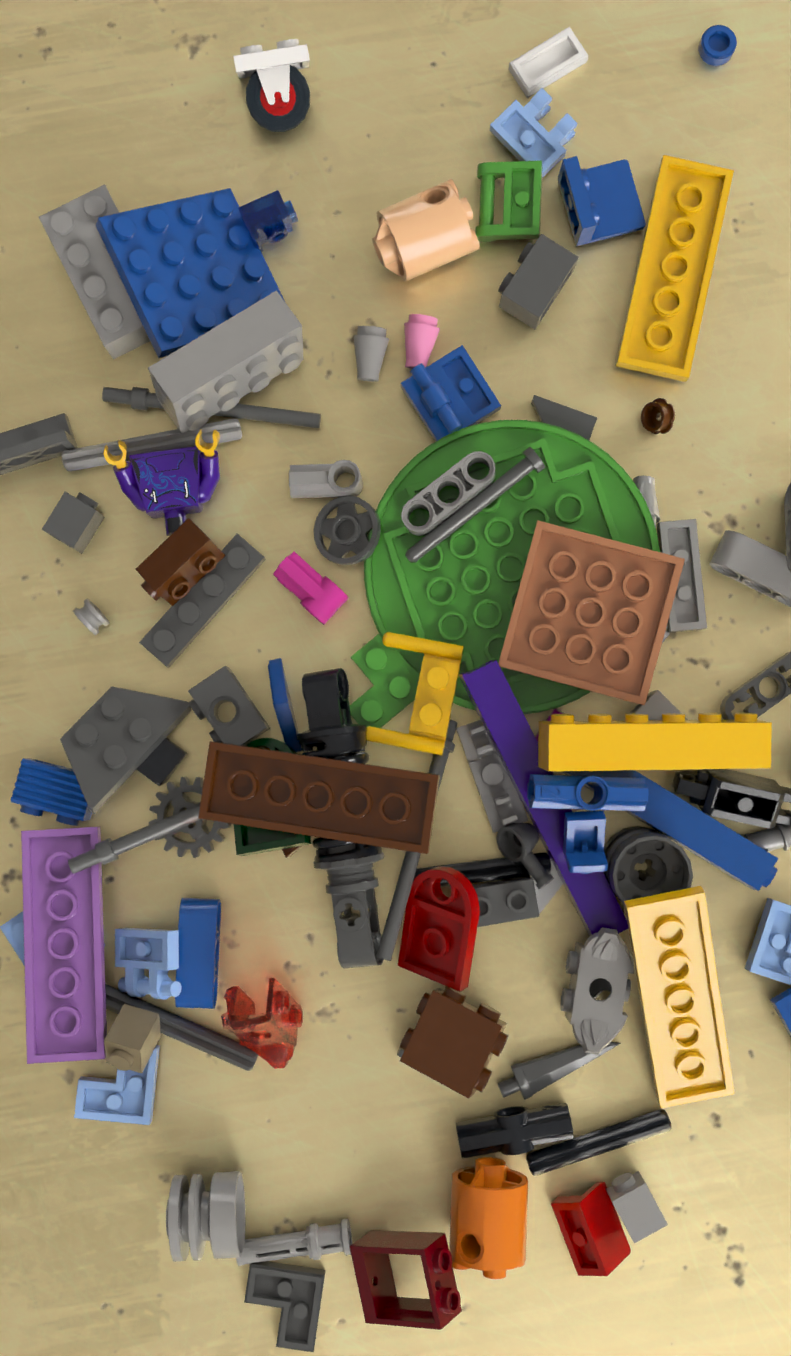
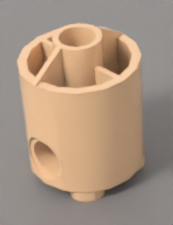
[372,179,480,281]

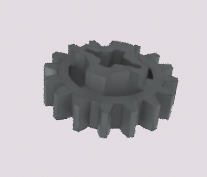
[149,777,231,858]

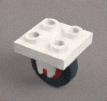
[233,39,310,132]

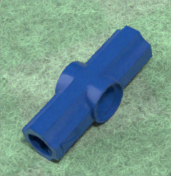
[527,774,649,811]

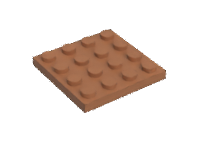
[498,520,685,706]

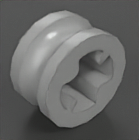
[73,598,110,635]

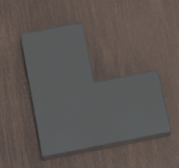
[244,1261,325,1352]

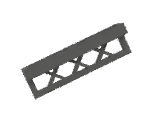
[0,413,77,475]

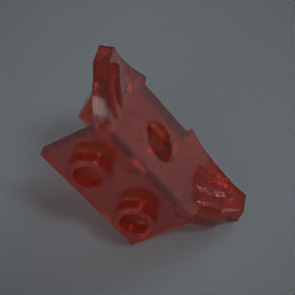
[221,978,303,1069]

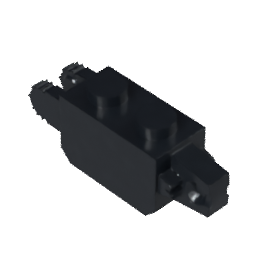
[672,769,791,829]

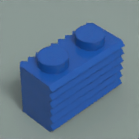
[11,758,92,826]

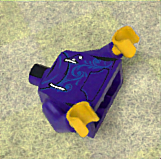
[103,429,220,536]

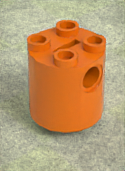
[449,1157,528,1279]

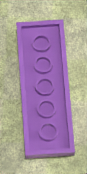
[21,827,107,1064]

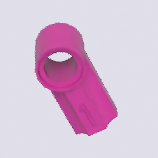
[273,552,349,625]

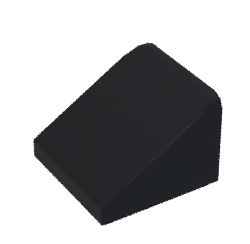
[136,738,187,786]

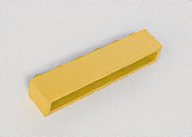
[538,713,772,771]

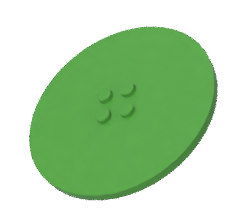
[364,420,660,714]

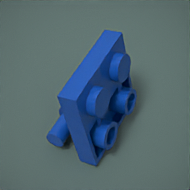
[401,345,501,442]

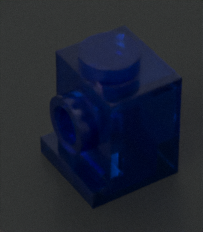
[238,190,298,252]

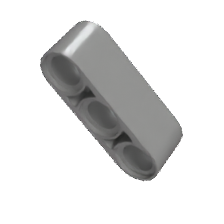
[401,451,495,536]
[709,530,791,607]

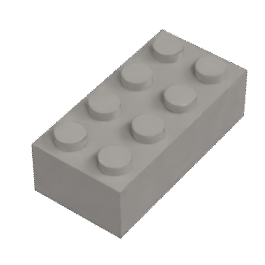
[39,184,150,359]
[148,290,304,434]

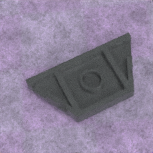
[60,686,191,814]

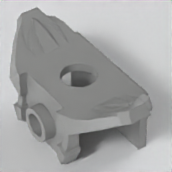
[560,927,634,1055]

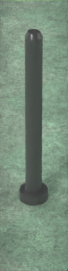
[405,447,546,563]

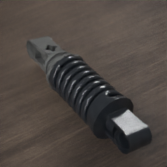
[296,668,384,969]

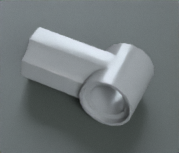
[289,460,363,498]

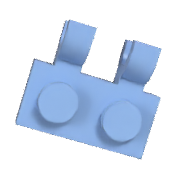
[490,88,577,178]

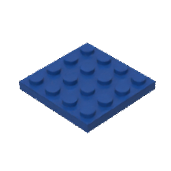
[96,188,285,358]

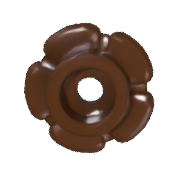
[641,398,675,434]

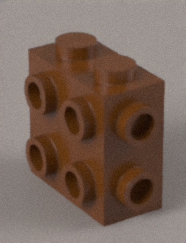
[399,986,509,1099]

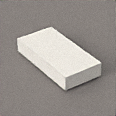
[508,26,589,98]

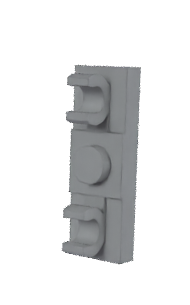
[456,720,529,833]

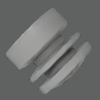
[166,1171,246,1262]

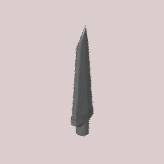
[497,1042,621,1100]

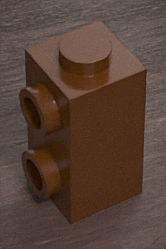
[135,518,226,606]

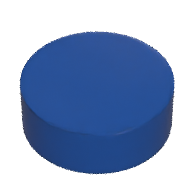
[698,25,737,66]

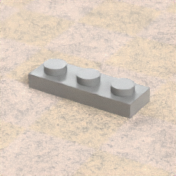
[657,519,707,633]

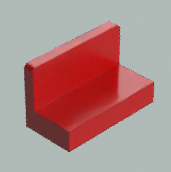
[551,1182,631,1276]

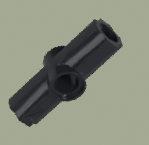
[456,1103,574,1159]

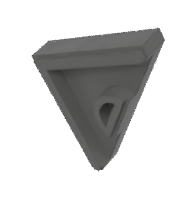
[531,395,597,440]

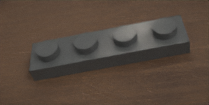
[139,533,266,668]

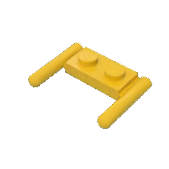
[366,632,464,756]

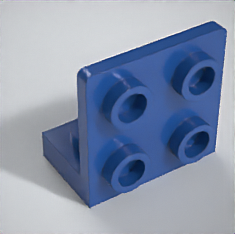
[557,156,646,247]

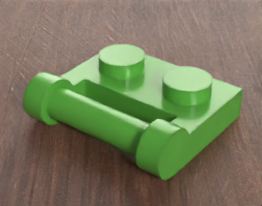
[475,161,543,242]

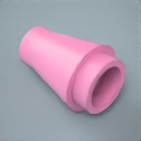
[404,314,440,369]

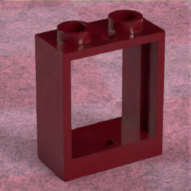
[350,1230,462,1330]

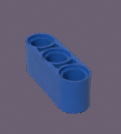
[175,898,221,1009]

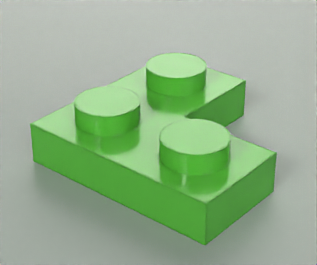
[350,634,418,728]

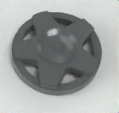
[314,496,381,565]

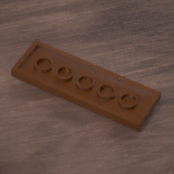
[198,741,440,854]

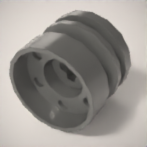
[603,826,693,904]

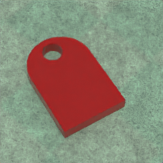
[397,867,480,992]

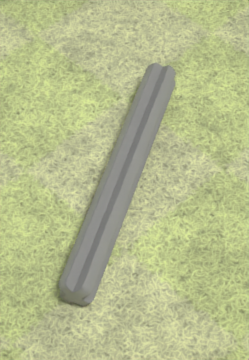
[62,418,242,472]

